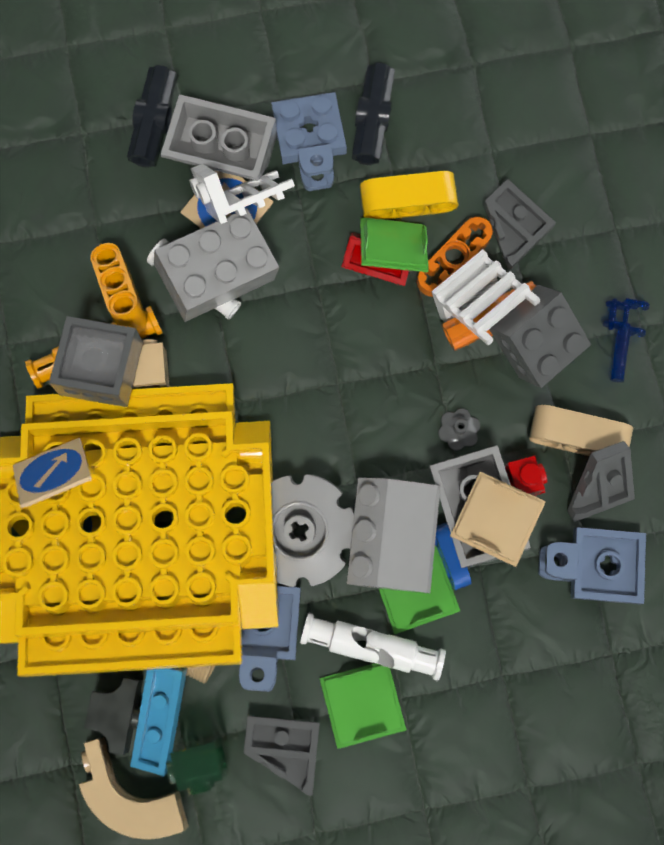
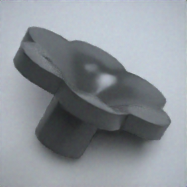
[438,409,480,451]

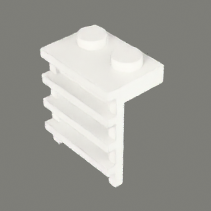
[189,164,295,224]
[432,249,540,346]

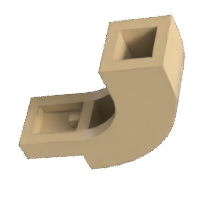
[79,737,189,839]

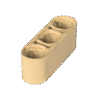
[529,405,633,456]

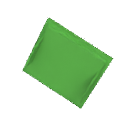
[360,217,429,272]
[379,545,460,634]
[319,663,406,749]

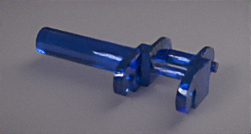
[603,298,650,383]

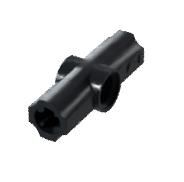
[352,62,395,166]
[127,65,177,168]

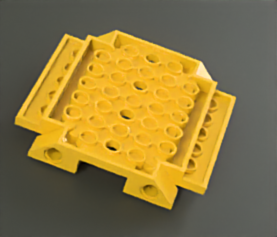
[0,383,279,677]

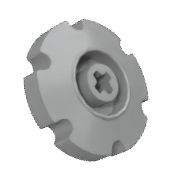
[271,474,354,587]

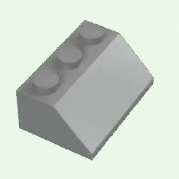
[161,94,277,181]
[430,445,530,568]
[347,478,441,593]

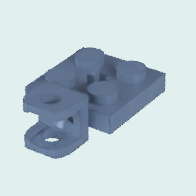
[271,92,347,191]
[538,527,646,604]
[239,586,301,692]

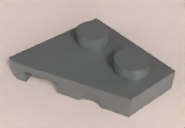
[484,179,556,270]
[568,441,635,522]
[244,716,320,796]

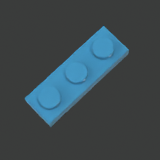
[130,667,187,776]

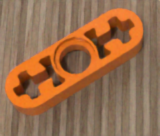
[417,217,493,297]

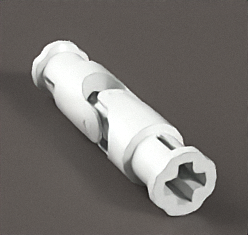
[300,613,446,681]

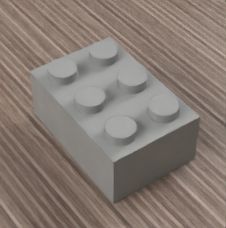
[153,208,279,322]

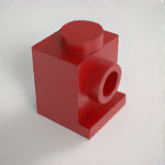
[505,456,547,496]

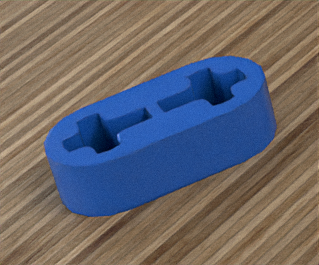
[435,522,472,590]

